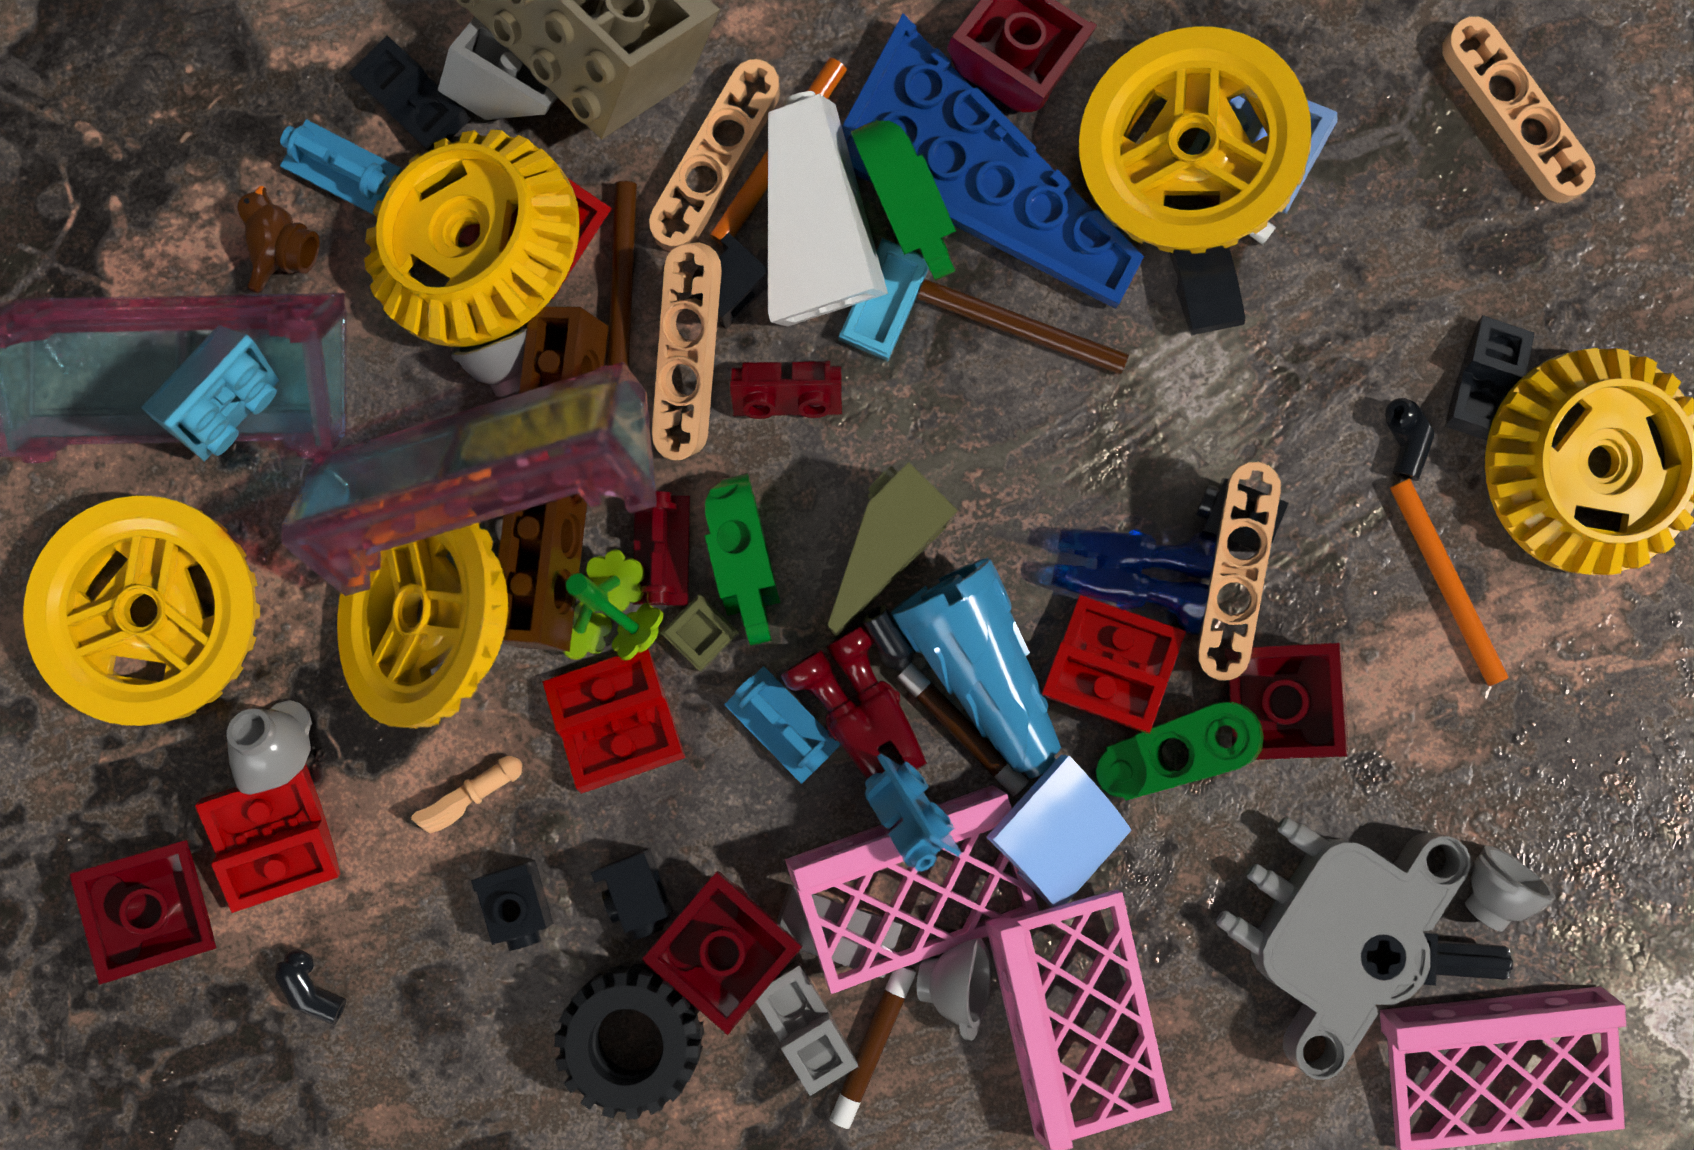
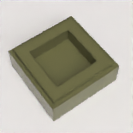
[661,593,740,672]

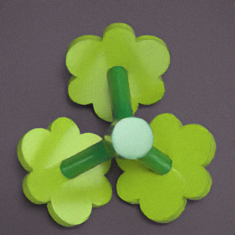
[562,549,663,661]

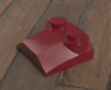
[947,0,1097,113]
[1225,643,1348,760]
[69,840,217,985]
[642,871,803,1035]

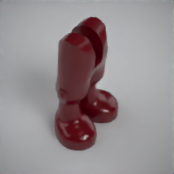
[781,624,928,779]

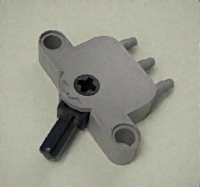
[1216,817,1513,1080]

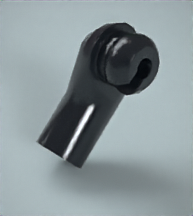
[1385,398,1434,481]
[862,605,916,670]
[275,949,346,1025]

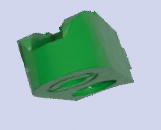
[851,119,956,281]
[704,473,781,646]
[1096,702,1264,801]

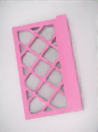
[785,785,1039,994]
[985,889,1172,1150]
[1380,986,1626,1150]

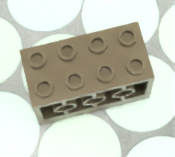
[456,0,720,140]

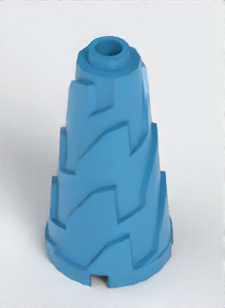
[891,557,1061,778]

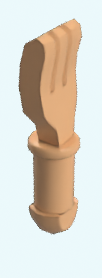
[411,756,523,834]

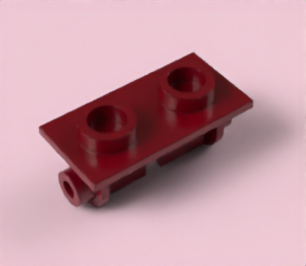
[730,360,842,419]
[633,491,690,606]

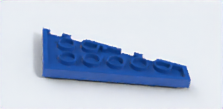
[842,13,1144,309]

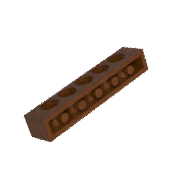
[498,307,609,652]

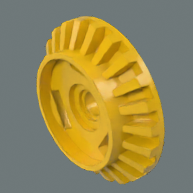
[1079,26,1311,254]
[364,129,579,347]
[1485,348,1694,575]
[337,493,508,729]
[23,496,260,726]

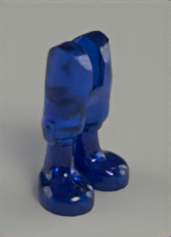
[1051,529,1217,635]

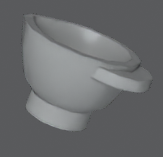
[450,322,528,397]
[226,700,312,795]
[1465,846,1555,932]
[917,938,992,1041]

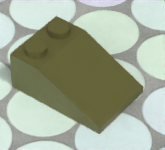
[828,462,958,638]

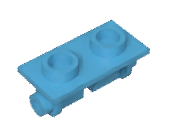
[280,119,402,216]
[724,666,841,784]
[865,753,962,871]

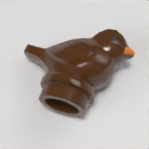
[237,186,320,293]

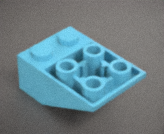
[141,325,280,462]

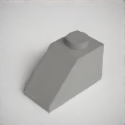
[438,17,558,120]

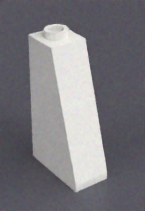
[768,91,888,327]

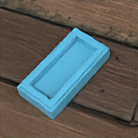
[839,238,929,361]

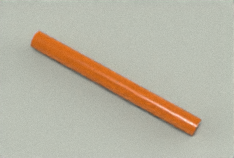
[710,57,847,245]
[1390,478,1509,686]

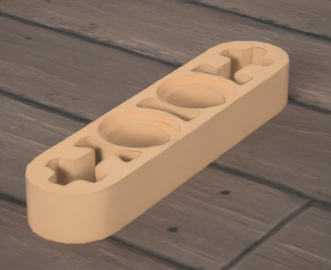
[1442,17,1595,203]
[649,59,780,252]
[652,242,722,460]
[1197,462,1281,680]

